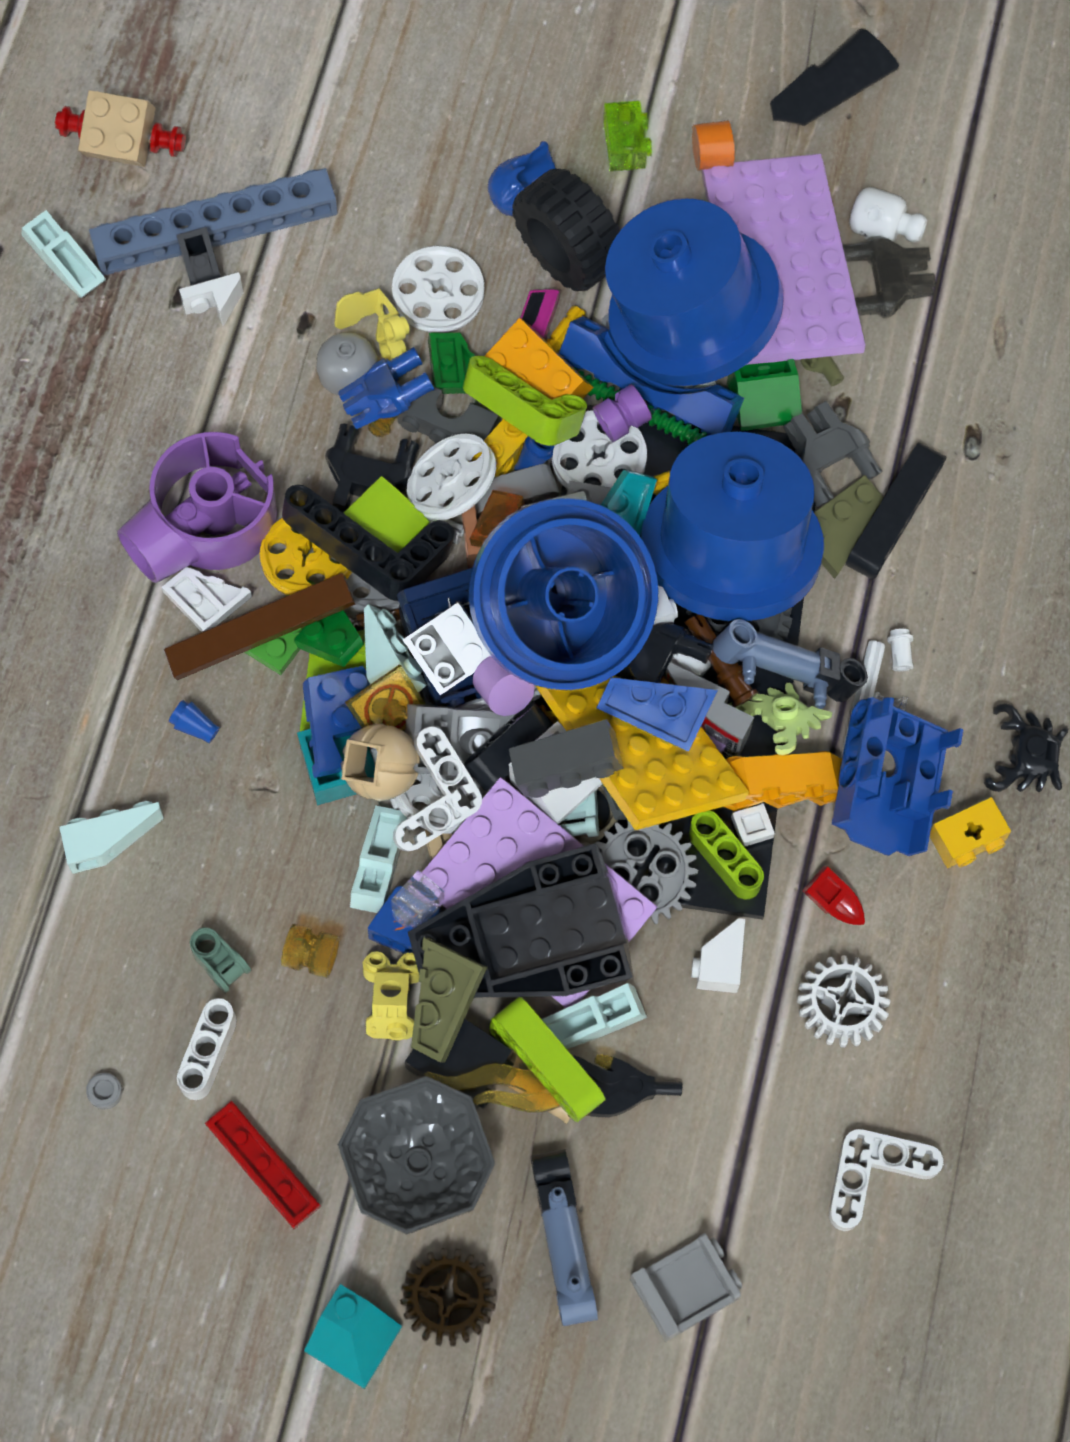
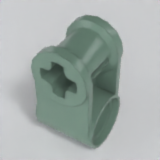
[190,928,252,993]

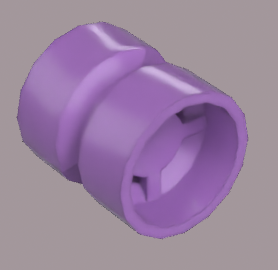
[592,384,652,442]

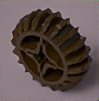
[400,1248,496,1347]

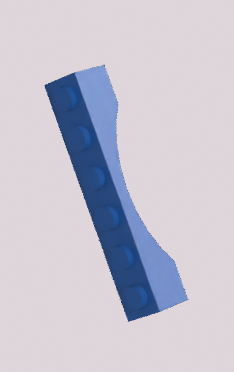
[559,316,744,436]

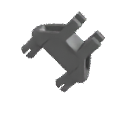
[783,401,883,508]

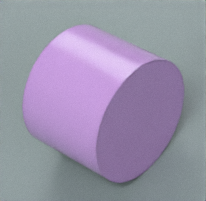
[473,656,534,716]

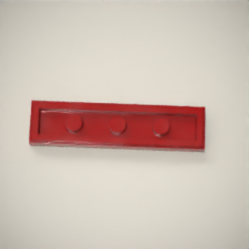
[205,1101,321,1230]

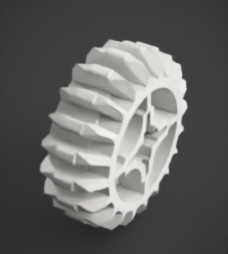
[797,955,890,1048]

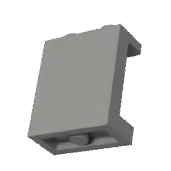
[630,1233,742,1342]

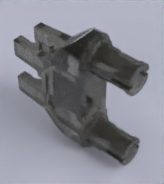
[842,236,936,318]

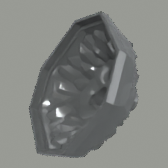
[338,1076,495,1235]

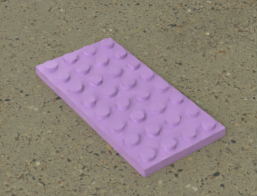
[702,154,865,365]

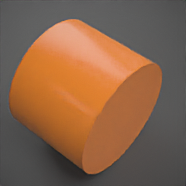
[692,121,735,171]

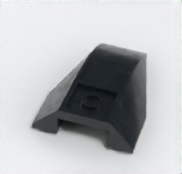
[408,843,633,998]

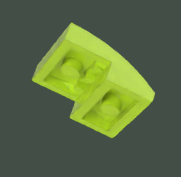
[344,476,430,553]

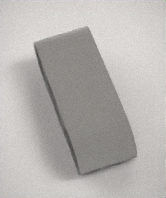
[468,464,560,523]

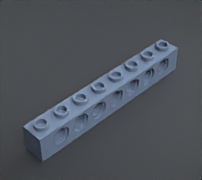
[89,168,338,276]

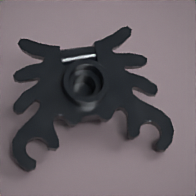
[984,703,1069,792]

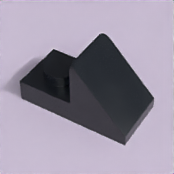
[176,226,221,286]

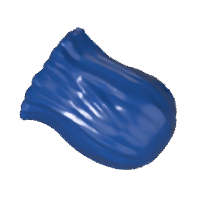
[487,141,556,216]

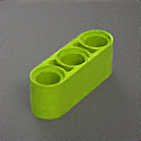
[689,810,764,900]

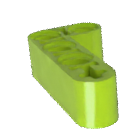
[463,356,587,446]
[490,997,605,1122]

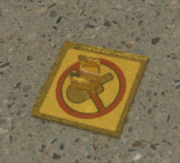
[345,664,426,751]

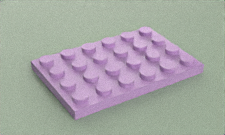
[415,777,658,1008]

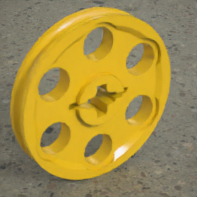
[260,518,352,595]

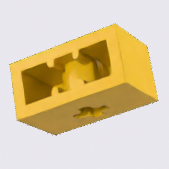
[930,797,1011,869]

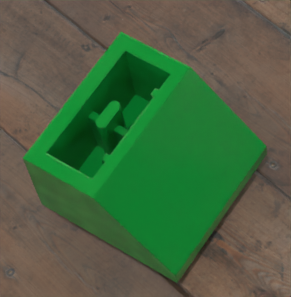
[727,359,802,431]

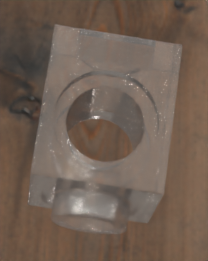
[391,870,444,928]

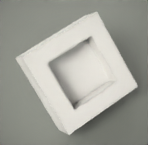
[731,803,775,847]

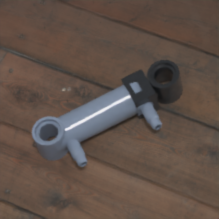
[713,619,868,709]
[531,1149,598,1326]

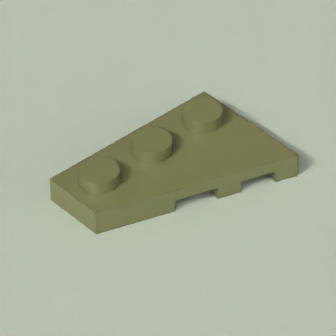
[411,938,487,1063]

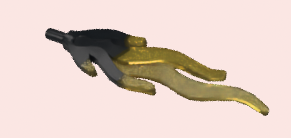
[425,1054,682,1118]

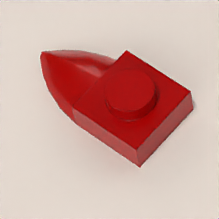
[802,866,865,925]

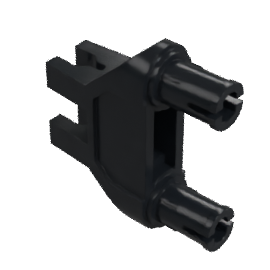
[325,424,420,513]
[616,624,714,683]

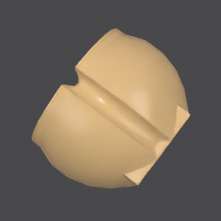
[341,724,420,801]

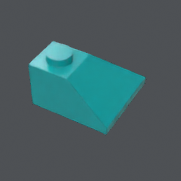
[304,1284,402,1389]

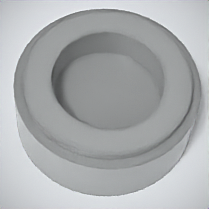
[86,1073,122,1110]

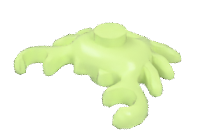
[728,683,832,755]

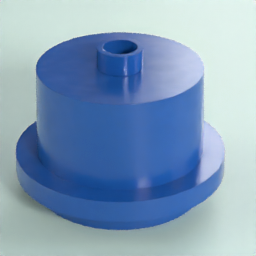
[605,198,784,386]
[641,432,824,621]
[469,498,658,690]

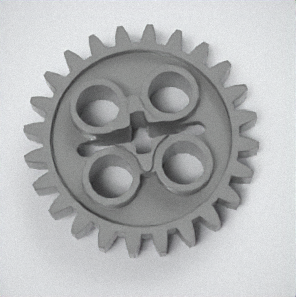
[596,821,698,926]

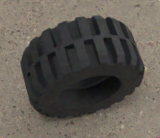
[512,168,620,291]

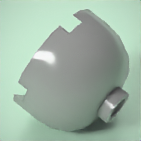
[316,332,378,395]

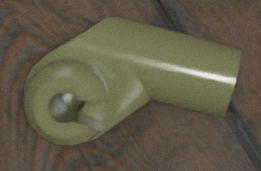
[800,356,844,386]

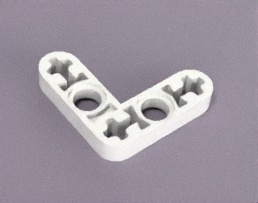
[393,727,482,851]
[829,1129,943,1231]

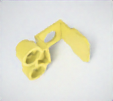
[334,288,410,360]
[363,951,419,1040]

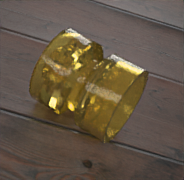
[281,924,340,978]

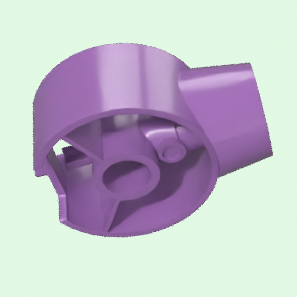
[117,432,277,583]

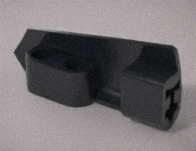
[770,28,899,126]

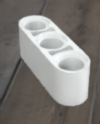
[176,998,237,1100]

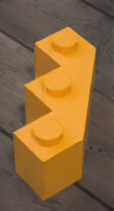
[724,751,842,812]

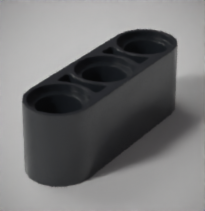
[463,702,554,791]

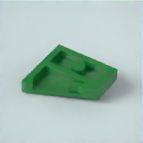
[428,333,475,394]
[294,610,364,667]

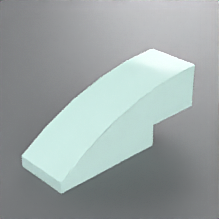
[21,210,106,298]
[350,805,407,913]
[541,983,647,1049]

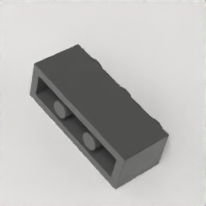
[509,719,624,798]

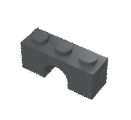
[397,387,499,450]

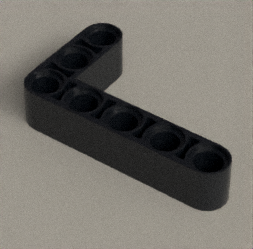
[282,485,454,601]

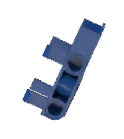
[832,697,964,856]

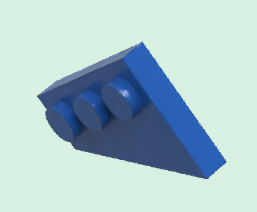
[597,677,718,752]

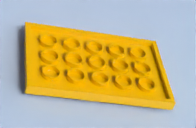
[535,675,749,831]

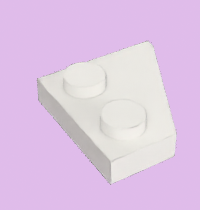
[162,567,252,632]

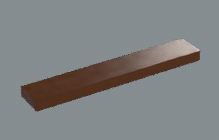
[164,573,356,681]

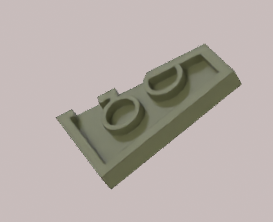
[814,475,884,579]

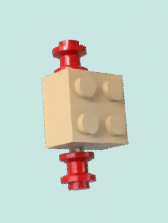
[55,90,186,167]

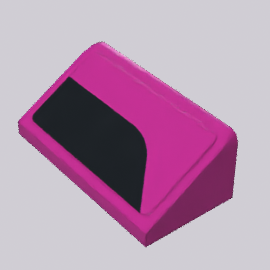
[520,289,560,340]

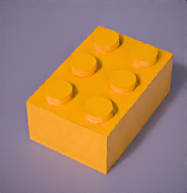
[485,318,594,400]

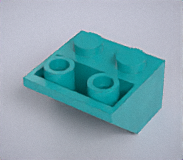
[297,729,375,806]

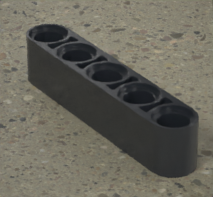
[845,442,947,580]

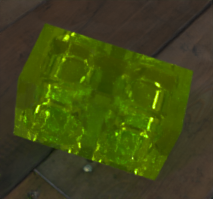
[603,100,652,171]

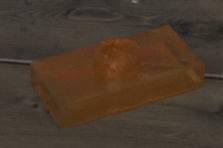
[469,490,524,547]

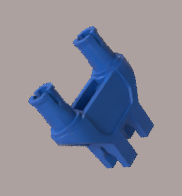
[338,347,435,429]

